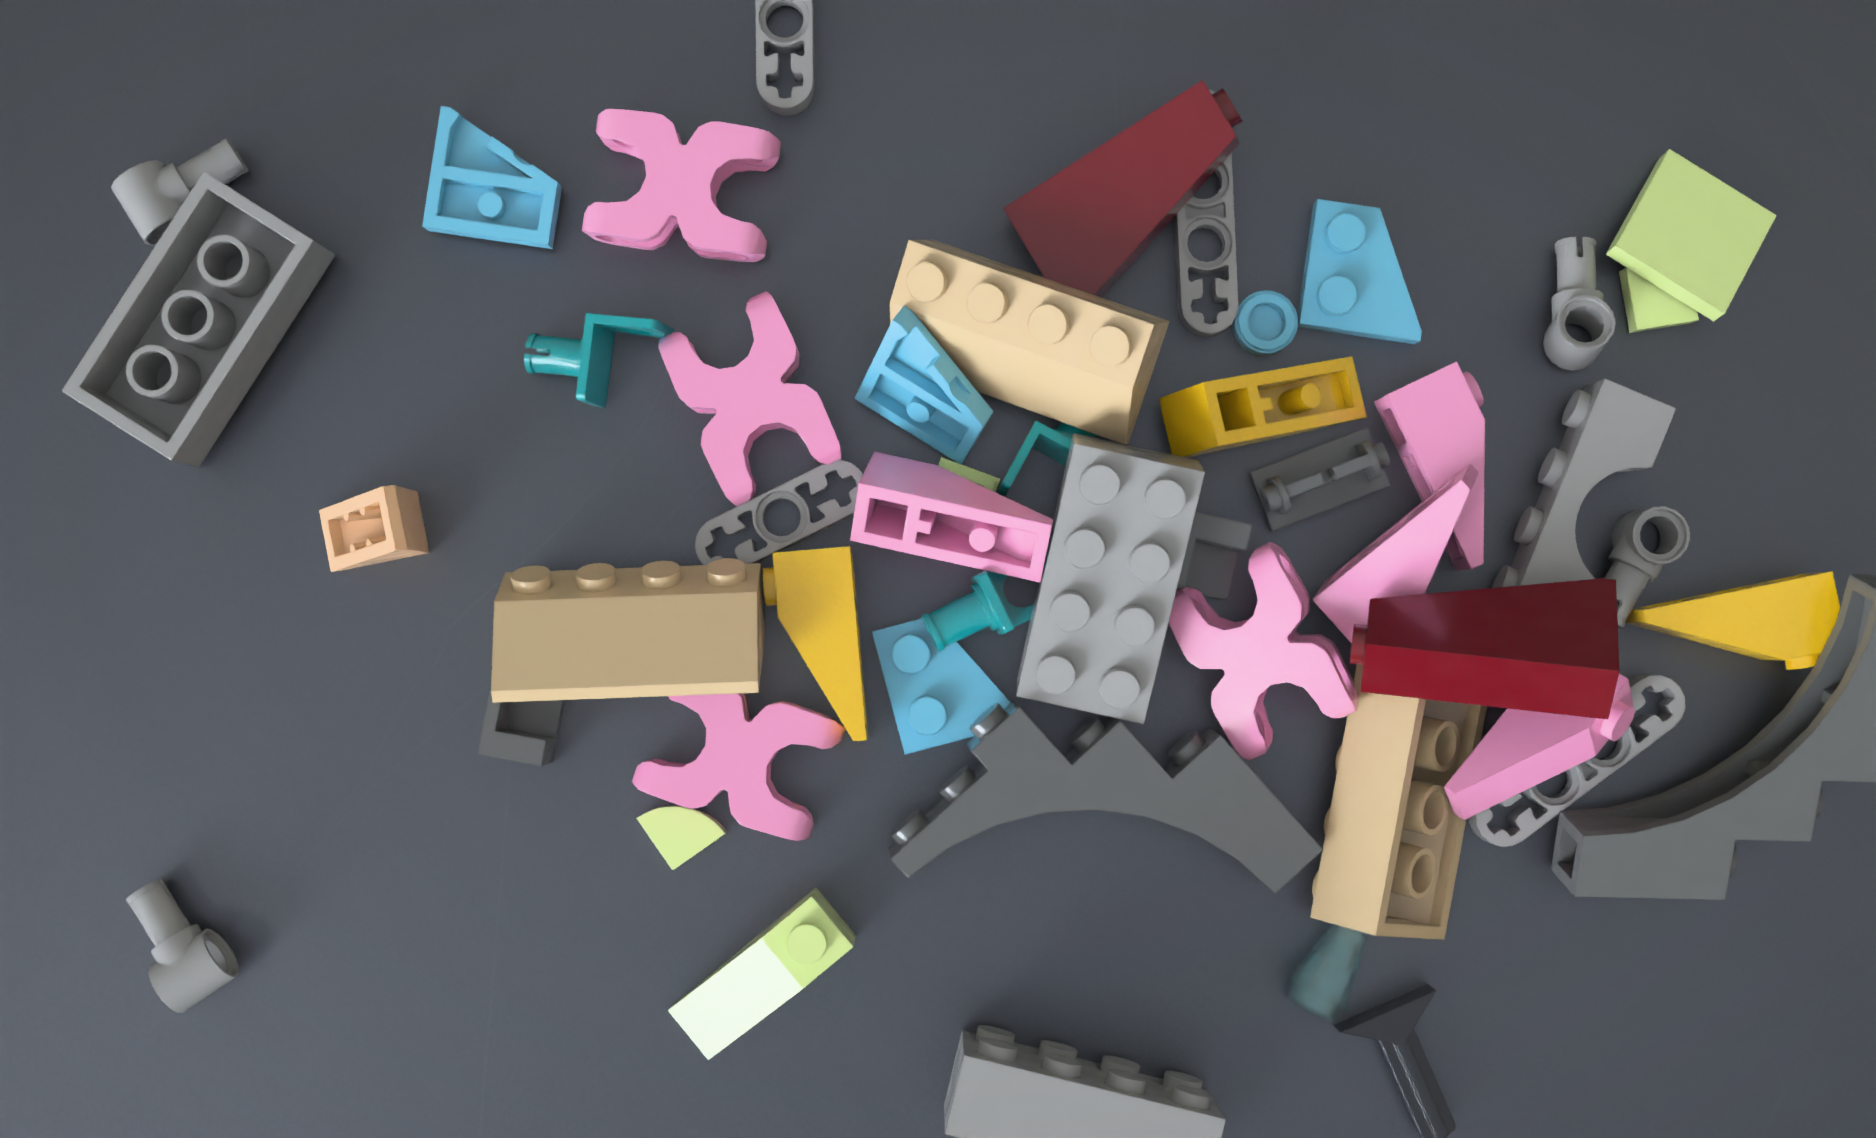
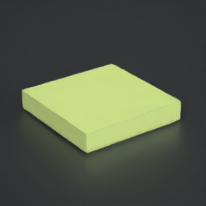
[1606,149,1777,322]

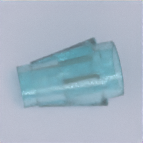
[1287,924,1368,1022]

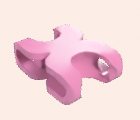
[582,109,781,262]
[658,291,842,507]
[1169,542,1359,760]
[632,693,845,841]

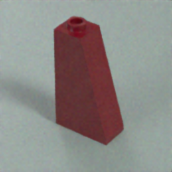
[1003,80,1243,298]
[1350,578,1620,720]

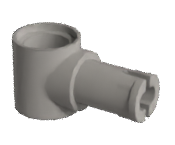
[111,138,249,246]
[1543,237,1616,371]
[1604,506,1690,630]
[126,879,239,1013]

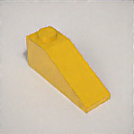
[1159,356,1367,458]
[763,546,868,741]
[1625,571,1840,670]

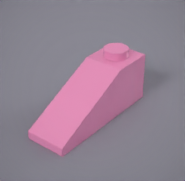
[1374,361,1485,571]
[850,451,1053,582]
[1312,464,1479,643]
[1444,674,1635,820]

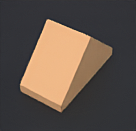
[319,485,429,572]

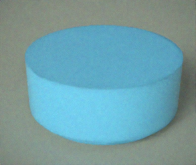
[1232,290,1298,356]

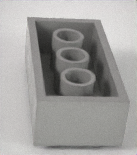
[62,171,336,467]
[1016,433,1205,724]
[944,1025,1226,1138]

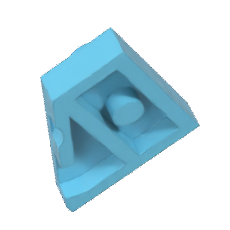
[422,106,562,249]
[1297,199,1422,345]
[854,306,994,465]
[872,618,1011,755]

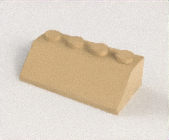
[890,239,1170,445]
[491,558,766,703]
[1310,664,1487,940]

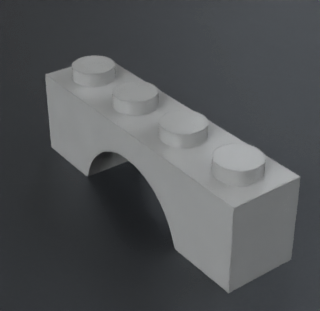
[1492,379,1676,588]

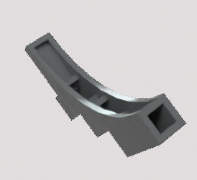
[1551,574,1876,900]
[888,701,1323,893]

